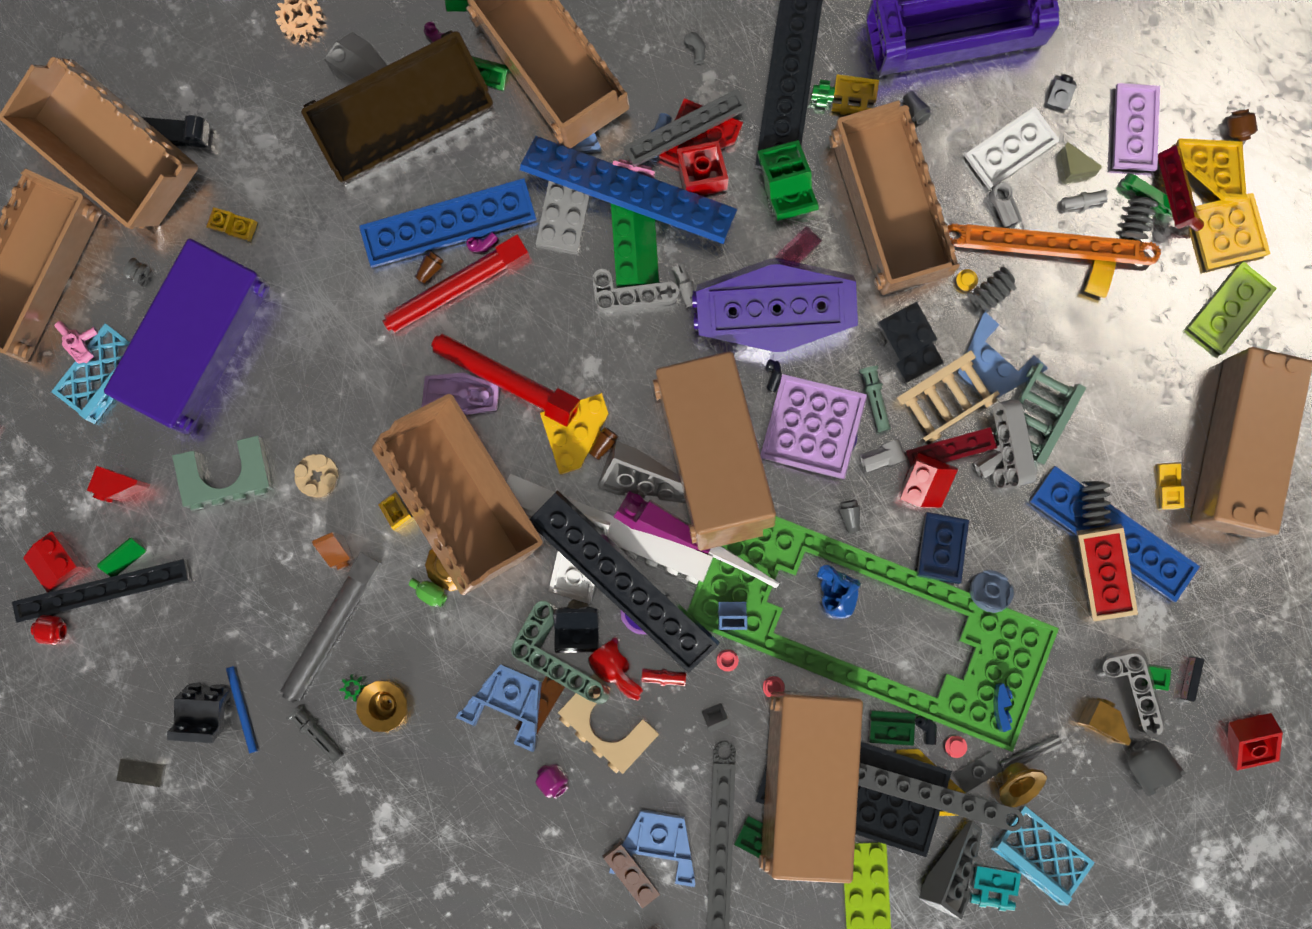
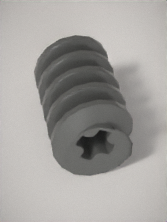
[1120,196,1159,242]
[968,266,1017,312]
[1081,481,1111,526]

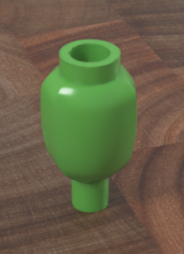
[409,578,448,607]

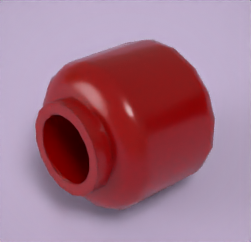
[31,615,67,645]

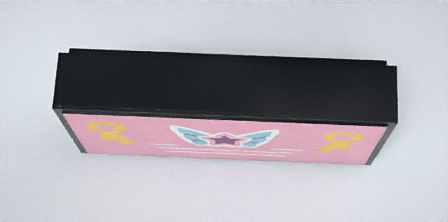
[1180,657,1204,702]

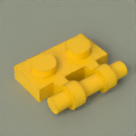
[831,74,879,115]

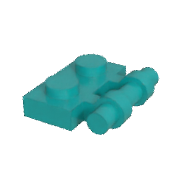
[970,865,1021,911]

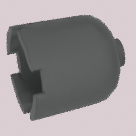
[1128,739,1186,797]

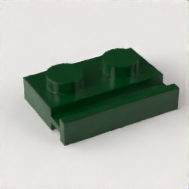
[869,710,916,746]
[734,815,763,858]

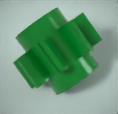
[811,79,835,108]
[339,674,367,702]

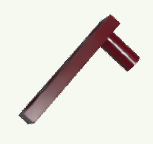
[1158,145,1204,231]
[906,426,998,466]

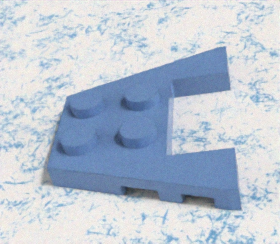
[957,312,1048,398]
[456,664,542,752]
[609,810,695,887]

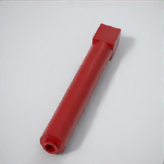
[382,234,530,333]
[431,333,581,427]

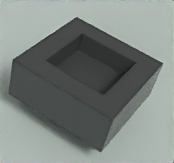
[702,703,730,732]

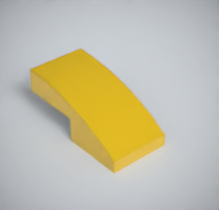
[1084,260,1116,298]
[1157,462,1184,509]

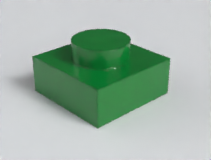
[1146,664,1172,691]

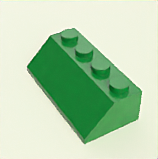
[611,203,659,288]

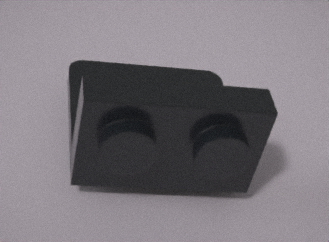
[553,606,599,653]

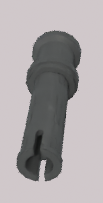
[286,704,344,764]

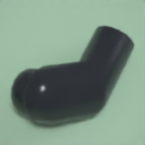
[766,359,782,392]
[915,715,937,745]

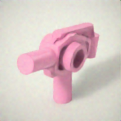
[55,321,98,364]

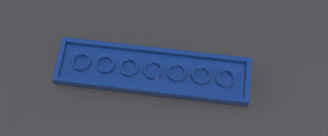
[359,178,537,268]
[1029,466,1200,602]

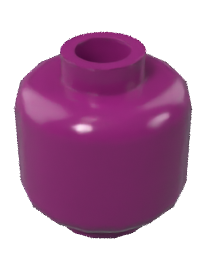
[535,765,568,799]

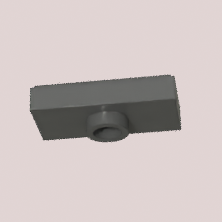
[953,751,1003,793]

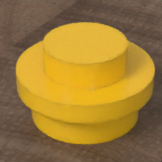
[956,269,978,291]

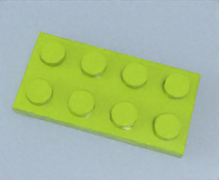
[1188,261,1277,355]
[843,842,891,929]

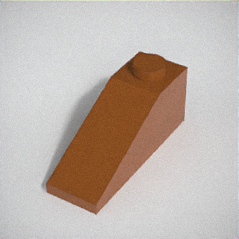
[312,532,354,570]

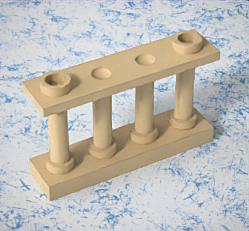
[896,351,1000,443]

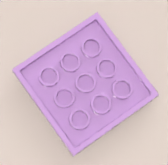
[760,374,867,480]

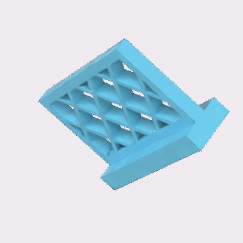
[51,323,130,424]
[991,806,1095,906]

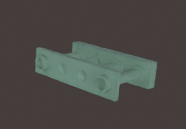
[994,363,1086,465]

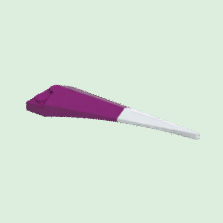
[614,491,780,588]

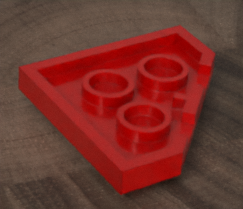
[659,98,743,166]

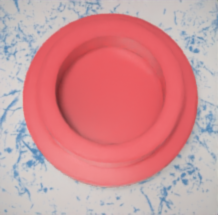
[717,649,739,671]
[763,676,785,697]
[945,736,967,758]

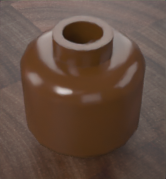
[1227,109,1258,141]

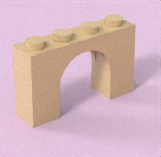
[558,673,659,774]

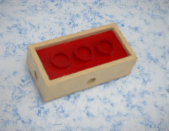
[1076,524,1138,621]

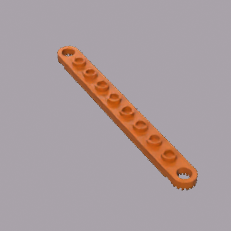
[948,223,1161,265]

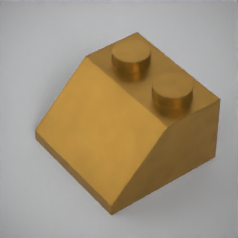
[1078,697,1131,746]

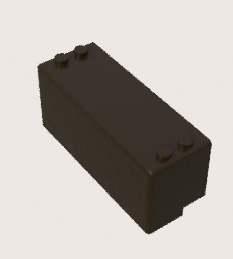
[301,30,493,184]

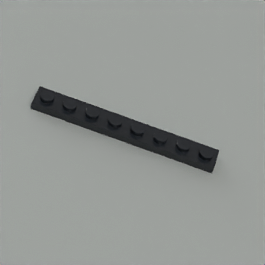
[12,559,191,623]

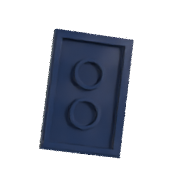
[917,512,969,584]

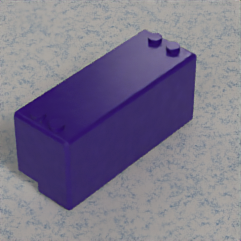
[104,238,270,435]

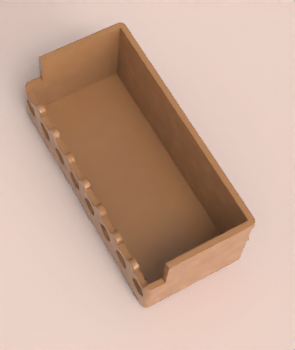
[466,0,630,149]
[0,57,198,229]
[829,100,960,295]
[0,168,102,362]
[1191,347,1312,538]
[653,351,776,551]
[372,394,543,595]
[759,691,863,883]

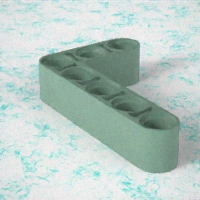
[511,601,610,704]

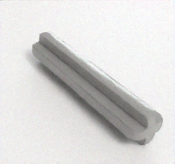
[1000,735,1063,771]

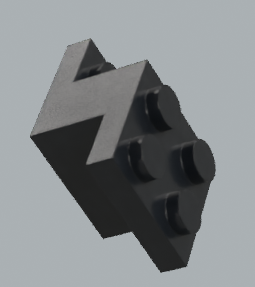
[878,302,944,384]
[167,683,231,743]

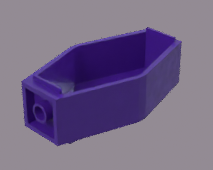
[692,258,858,352]

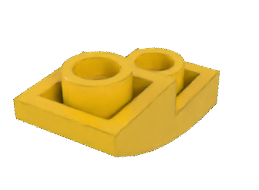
[206,207,258,242]

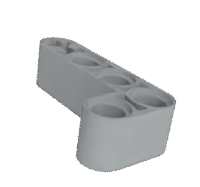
[593,269,679,313]
[993,399,1036,489]
[1103,649,1164,737]

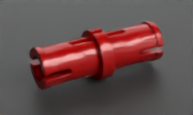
[641,668,686,686]

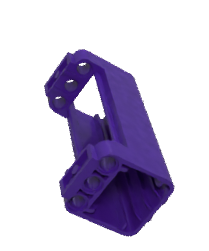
[866,0,1060,76]

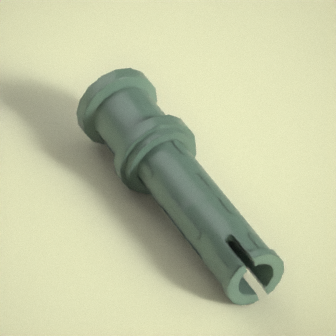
[859,365,891,432]

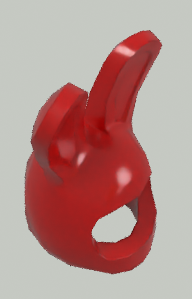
[588,636,643,701]

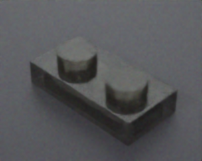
[116,758,166,787]

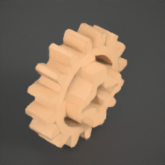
[275,0,323,40]

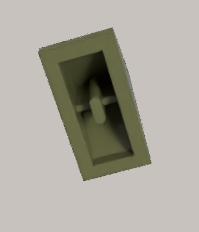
[1060,142,1103,180]

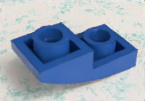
[994,683,1013,732]

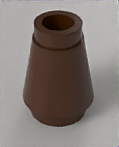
[415,251,444,284]
[589,427,619,460]

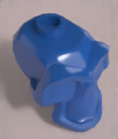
[817,565,861,619]

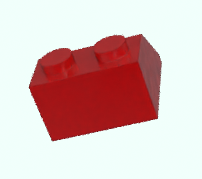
[677,141,728,195]
[900,452,958,508]
[87,466,150,503]
[23,531,85,593]
[1227,713,1283,771]

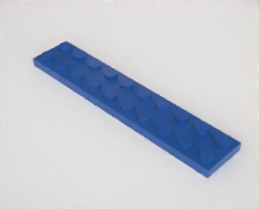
[520,136,737,244]

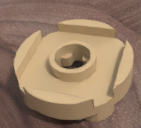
[294,454,339,498]

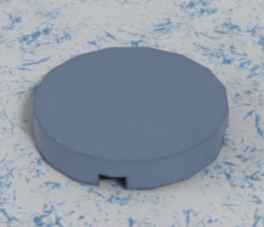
[970,570,1014,613]

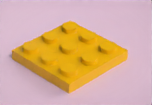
[1195,192,1271,270]

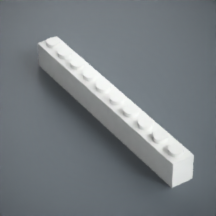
[507,474,713,584]

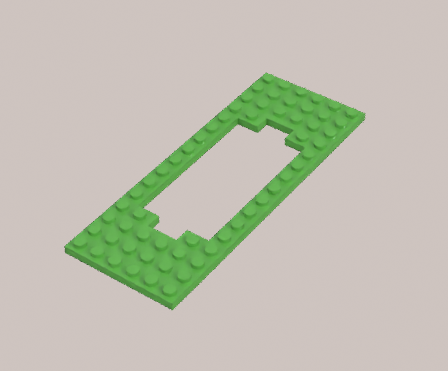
[687,516,1059,752]

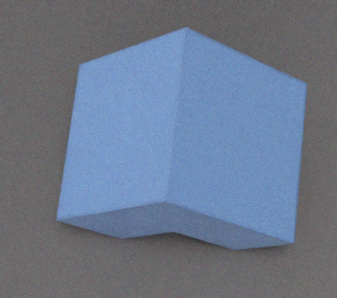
[718,602,747,630]

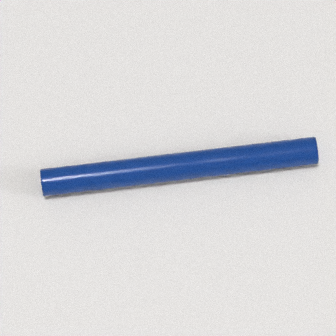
[226,666,258,753]

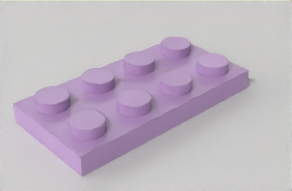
[1112,83,1160,171]

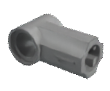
[989,183,1022,228]
[860,439,907,473]
[973,444,1004,479]

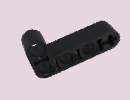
[142,115,210,148]

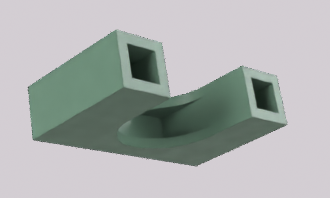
[172,436,273,511]

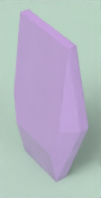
[422,373,500,415]

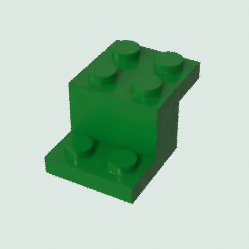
[757,140,819,221]

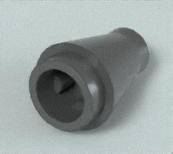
[903,91,932,124]
[839,500,861,533]

